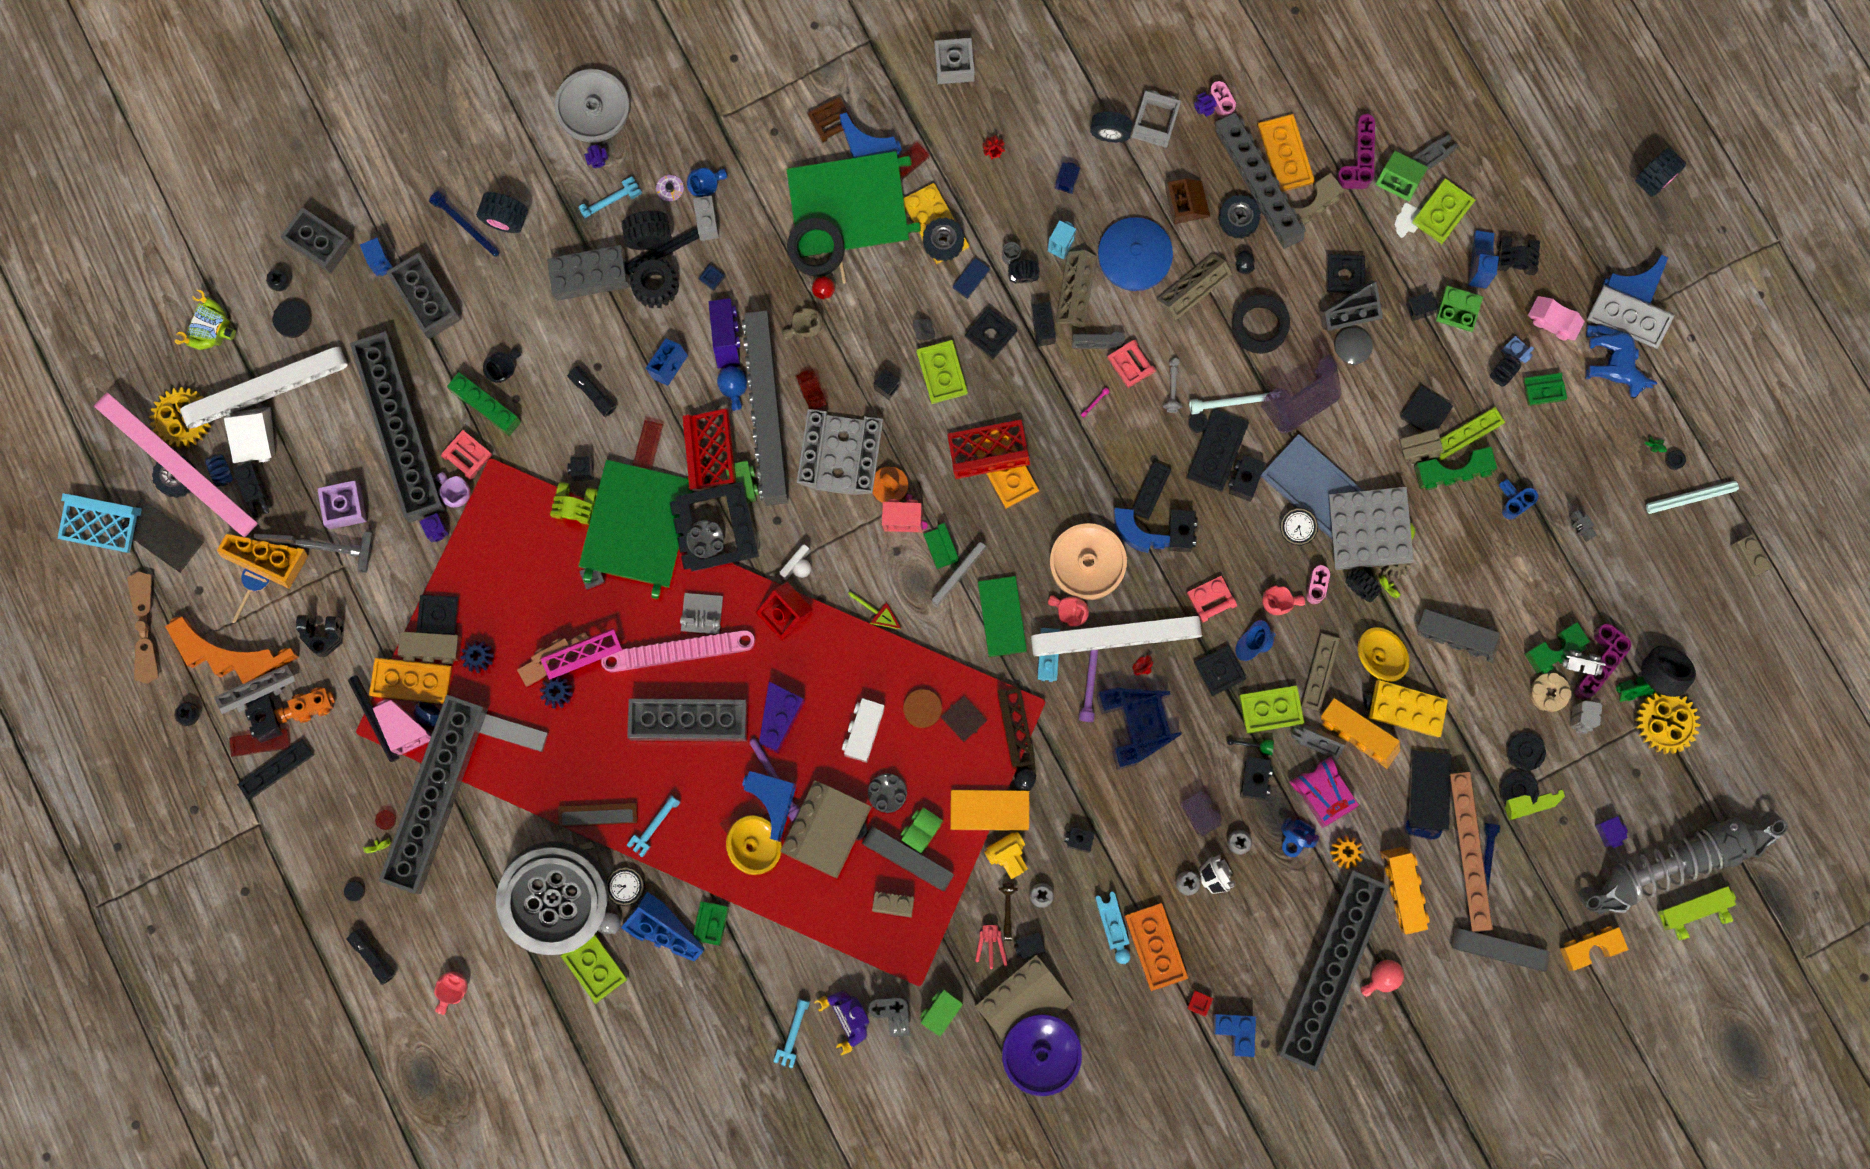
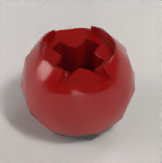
[812,276,835,299]

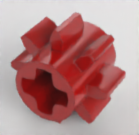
[982,135,1006,160]

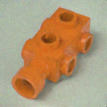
[275,687,336,724]

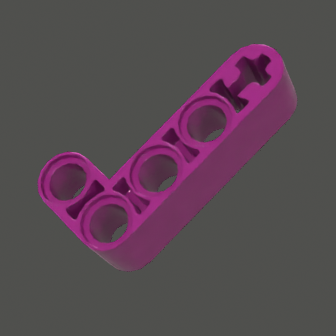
[1336,114,1375,189]
[1574,624,1632,700]

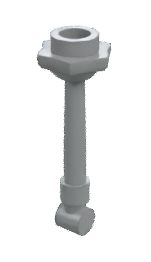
[1163,358,1182,413]

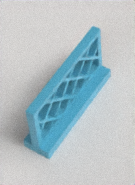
[57,493,142,553]

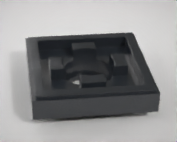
[1326,254,1365,293]
[964,307,1017,360]

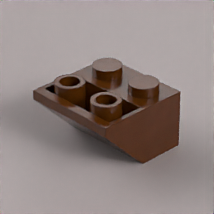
[1165,178,1210,224]

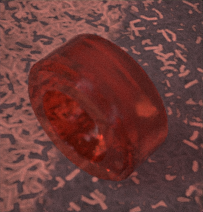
[375,810,396,830]

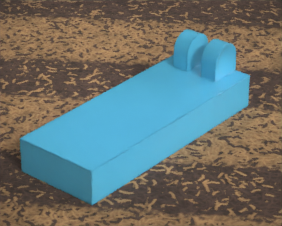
[1038,628,1060,682]

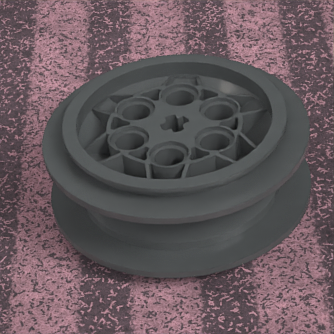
[496,841,608,955]

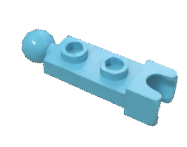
[1095,891,1131,964]

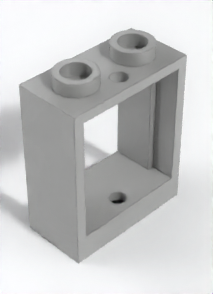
[1132,91,1181,148]

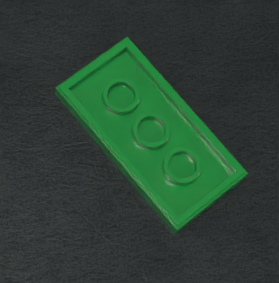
[978,576,1027,657]

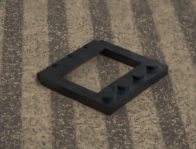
[669,482,759,572]

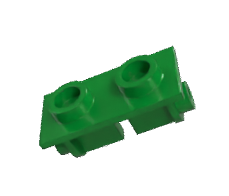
[1616,676,1656,702]

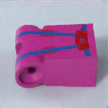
[1289,756,1359,829]

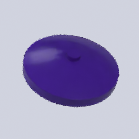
[1002,1015,1082,1096]

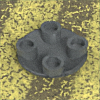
[1334,328,1373,365]
[686,520,724,558]
[868,774,907,813]

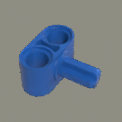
[1499,479,1538,520]

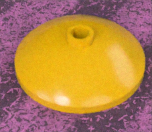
[1358,627,1409,682]
[726,816,782,875]

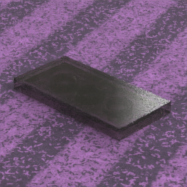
[122,499,204,573]

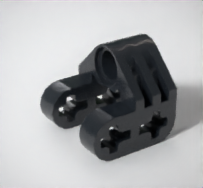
[1497,235,1540,276]
[296,615,344,657]

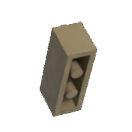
[398,632,462,664]

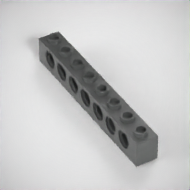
[1215,113,1306,249]

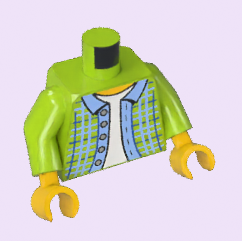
[174,290,236,350]

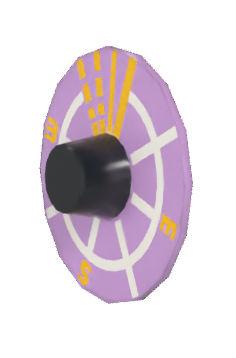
[656,175,684,202]

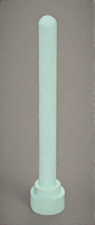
[1189,392,1280,415]

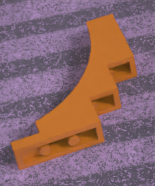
[165,617,299,684]

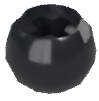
[1235,250,1255,274]
[266,268,290,292]
[174,702,200,726]
[1014,767,1037,791]

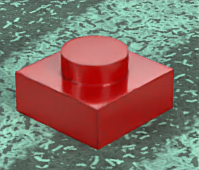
[1187,991,1213,1017]

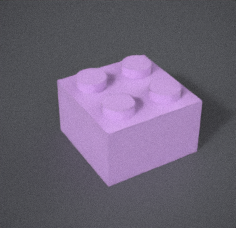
[317,481,367,530]

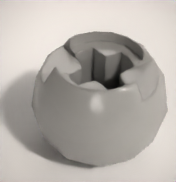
[1227,830,1252,855]
[1176,870,1201,896]
[1030,883,1054,908]
[598,913,621,934]

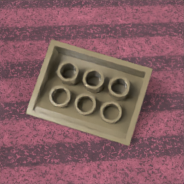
[780,780,871,878]
[975,955,1073,1042]

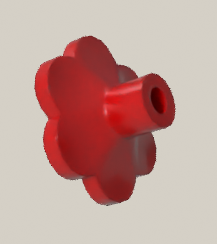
[1132,655,1153,676]

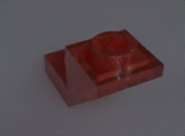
[795,369,827,410]

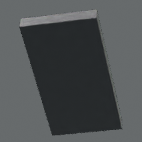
[1186,409,1249,492]
[1408,750,1452,832]

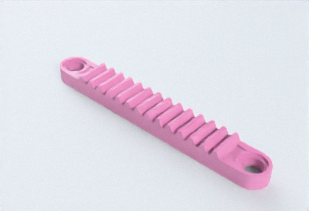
[601,631,755,672]

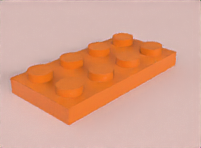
[1124,903,1188,991]

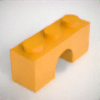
[1560,925,1629,971]

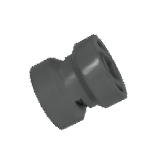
[1002,242,1021,265]

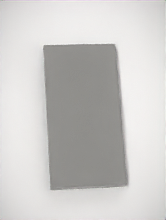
[1587,285,1675,349]

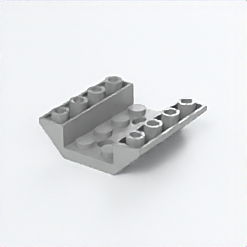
[797,409,883,495]

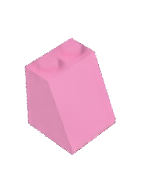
[373,700,432,755]

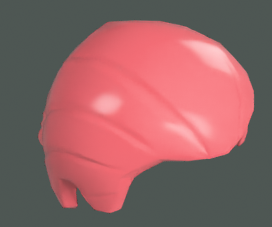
[1262,585,1305,616]
[1048,595,1089,627]
[1360,960,1404,997]
[434,971,468,1015]

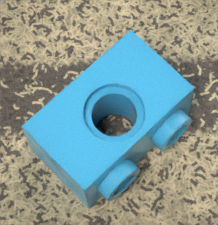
[1048,220,1076,260]

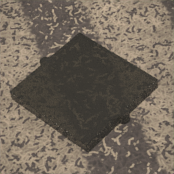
[941,696,987,742]

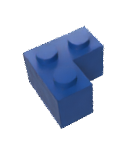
[1213,1014,1256,1057]

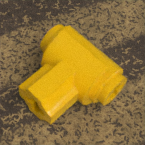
[984,832,1028,879]

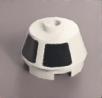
[1200,855,1236,894]

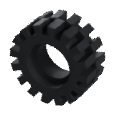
[1345,568,1382,603]

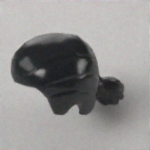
[483,347,521,383]

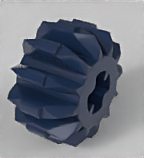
[205,454,233,487]
[460,640,494,673]
[540,676,573,709]

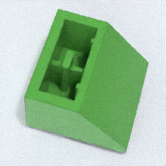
[1376,151,1428,201]
[1436,286,1483,332]
[920,990,963,1037]

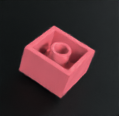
[882,499,923,533]

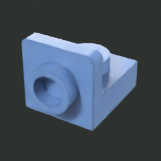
[1501,336,1534,363]

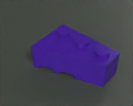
[708,298,741,369]
[759,682,805,753]

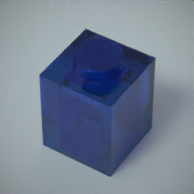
[1055,162,1080,194]

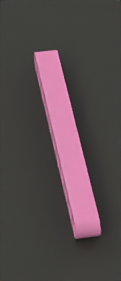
[94,392,258,537]

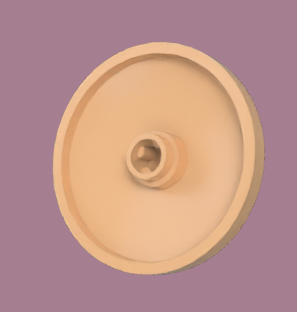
[1050,523,1127,600]

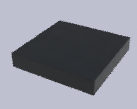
[1400,386,1453,432]
[416,595,460,635]
[1194,645,1246,697]

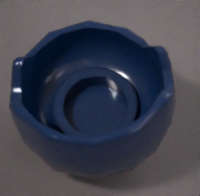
[413,701,440,727]

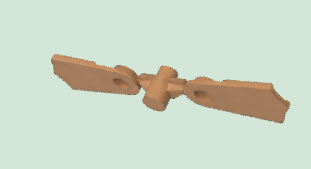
[127,571,159,684]

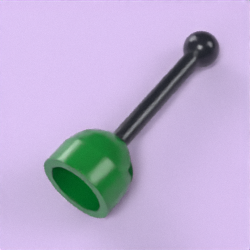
[1227,738,1274,756]

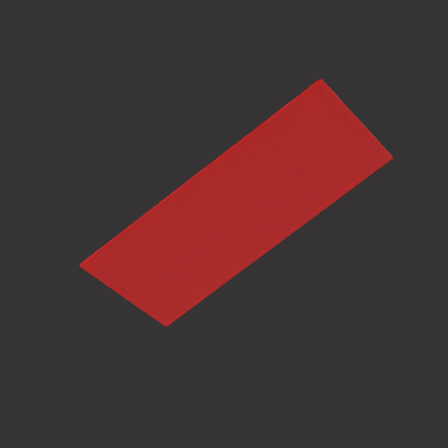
[356,459,1045,986]

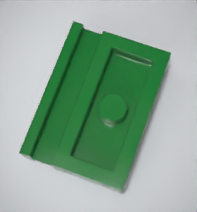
[1523,373,1567,406]
[693,901,730,946]

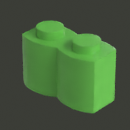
[901,807,943,854]

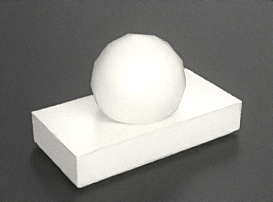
[780,544,812,581]

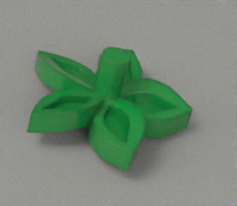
[1644,436,1667,453]

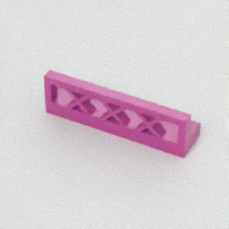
[540,628,622,680]

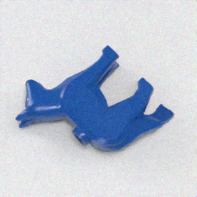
[1585,325,1658,399]

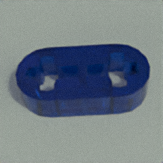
[1404,819,1442,840]

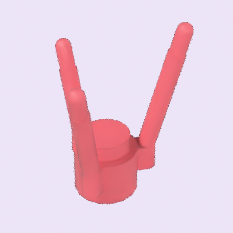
[975,925,1008,969]

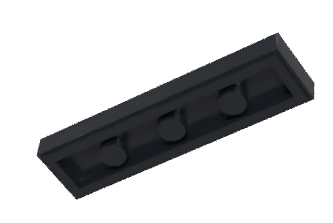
[237,739,314,801]

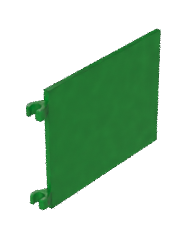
[786,151,921,257]
[579,460,693,599]

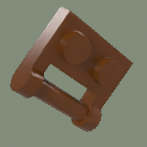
[807,97,855,143]

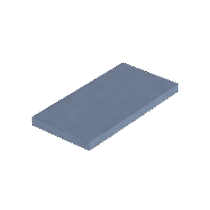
[1261,434,1363,540]

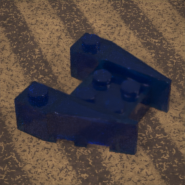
[1096,687,1182,770]

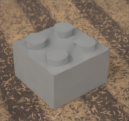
[934,38,974,84]

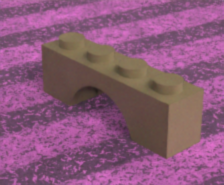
[1276,173,1344,226]

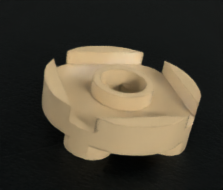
[1531,673,1572,712]

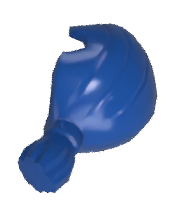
[686,168,727,197]
[717,366,747,411]

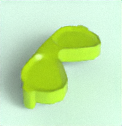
[1379,575,1401,599]
[363,838,391,853]

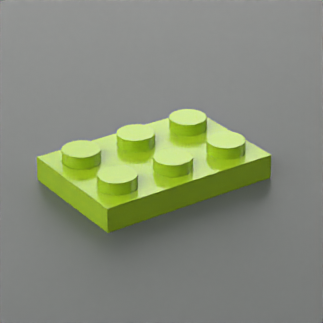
[1412,178,1475,244]
[916,340,968,404]
[1239,686,1304,734]
[561,935,628,1004]

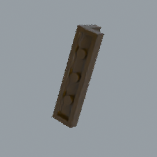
[997,688,1035,769]

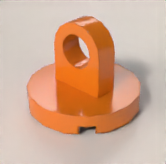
[872,466,909,503]

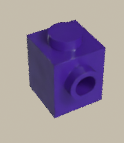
[419,513,449,542]
[1595,816,1628,848]

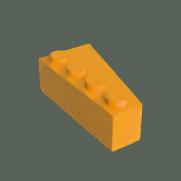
[217,534,308,589]
[1321,698,1401,769]
[1380,846,1429,935]

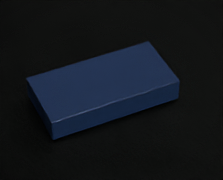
[953,258,990,299]

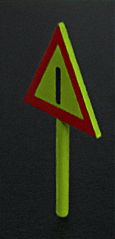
[848,592,901,630]

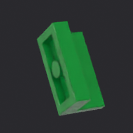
[923,523,958,569]

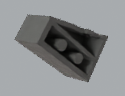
[1320,281,1383,331]

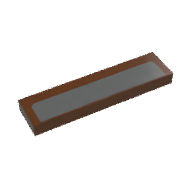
[558,803,637,827]

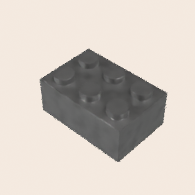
[280,207,353,274]

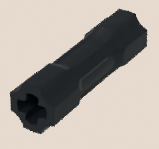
[567,365,617,417]
[346,928,397,985]

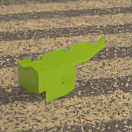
[1504,790,1565,820]

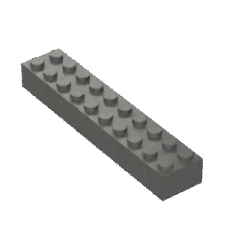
[742,311,788,506]
[350,331,446,523]
[379,695,488,894]
[1277,870,1390,1072]

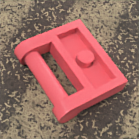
[1107,340,1156,388]
[441,430,492,480]
[1187,576,1237,623]

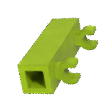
[1657,886,1736,940]

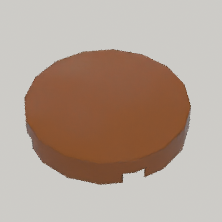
[903,689,942,728]

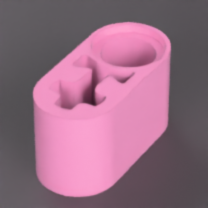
[1209,81,1236,119]
[1306,565,1330,604]

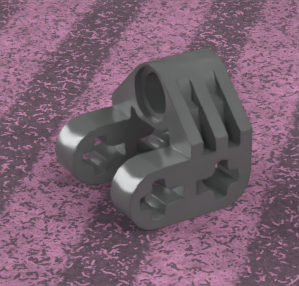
[868,998,910,1037]

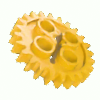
[149,387,212,449]
[1635,693,1701,754]

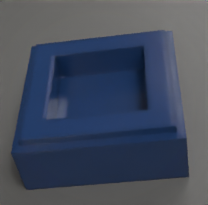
[698,264,725,291]

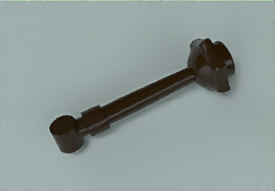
[998,883,1018,941]

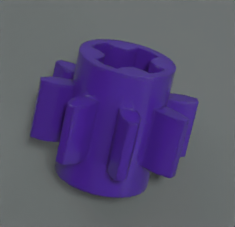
[1194,92,1217,117]
[584,145,608,168]

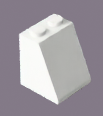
[224,407,275,465]

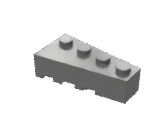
[1417,609,1501,664]

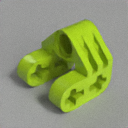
[550,482,598,525]

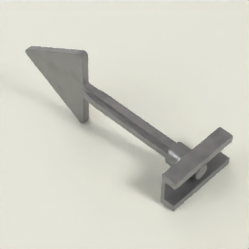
[254,532,373,573]

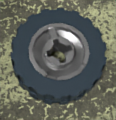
[1218,195,1261,239]
[923,217,964,262]

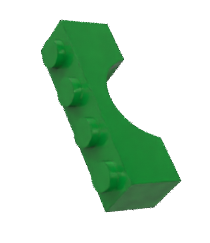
[447,372,521,437]
[1414,447,1497,490]

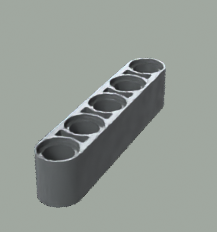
[862,826,954,892]
[1451,928,1550,972]

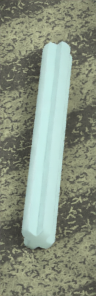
[1646,481,1739,514]

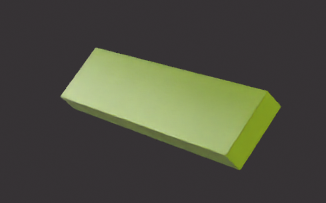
[1438,407,1506,461]

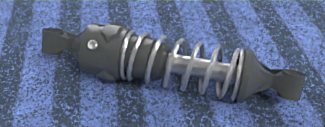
[1578,811,1788,915]

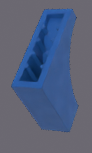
[839,112,902,158]
[1468,230,1499,288]
[1601,255,1668,303]
[742,771,797,842]

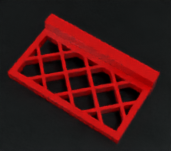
[682,408,736,492]
[947,419,1030,479]

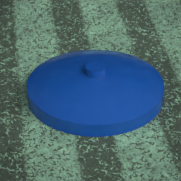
[1098,217,1173,291]

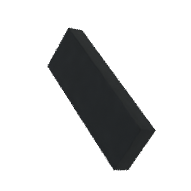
[1132,461,1172,521]

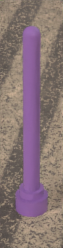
[1079,650,1098,722]
[750,738,801,822]

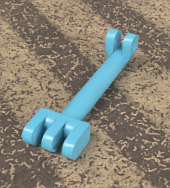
[579,177,642,218]
[627,795,681,857]
[774,998,810,1068]

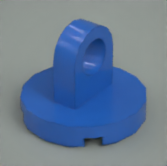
[1281,818,1319,857]

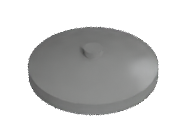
[555,69,630,143]

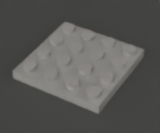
[1329,487,1414,570]

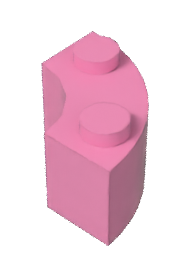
[1528,296,1585,341]

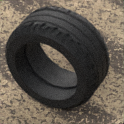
[1641,646,1696,697]

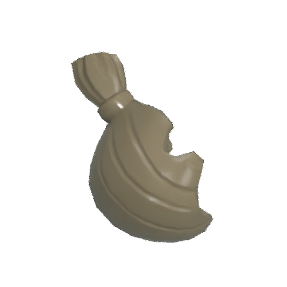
[782,308,823,341]

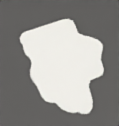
[1395,203,1421,238]

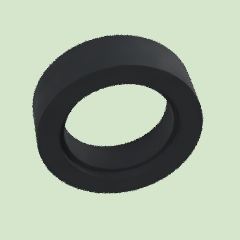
[787,218,845,277]
[1232,295,1290,354]

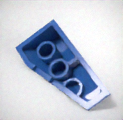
[621,892,705,961]

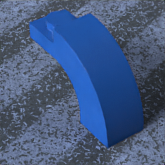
[1113,508,1170,553]

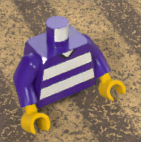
[814,991,869,1055]

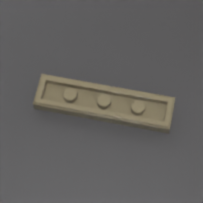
[1301,633,1340,712]

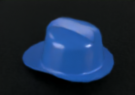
[1235,620,1276,661]

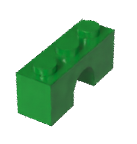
[1524,622,1590,674]

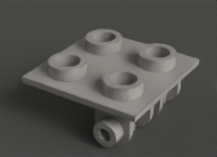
[680,593,723,634]

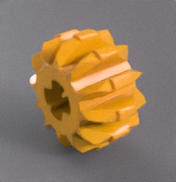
[1330,835,1364,869]

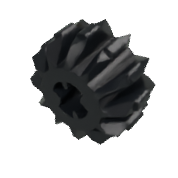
[1008,260,1040,284]
[1490,354,1522,387]

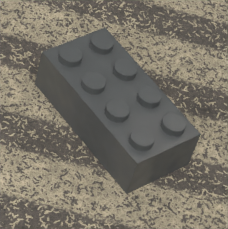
[547,245,630,301]

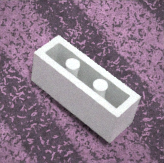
[842,698,885,763]

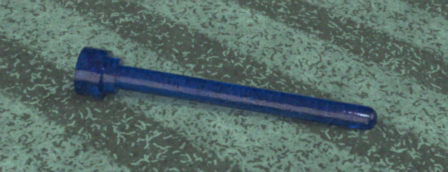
[429,191,499,257]
[1484,823,1501,892]

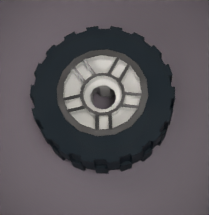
[1090,111,1133,143]
[152,456,197,498]

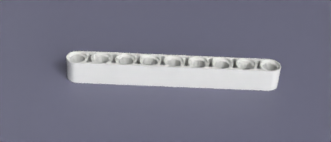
[180,347,348,428]
[1031,616,1202,656]

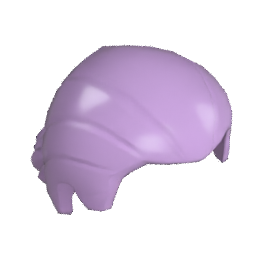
[435,472,470,508]

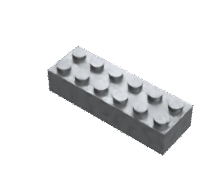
[628,699,748,741]

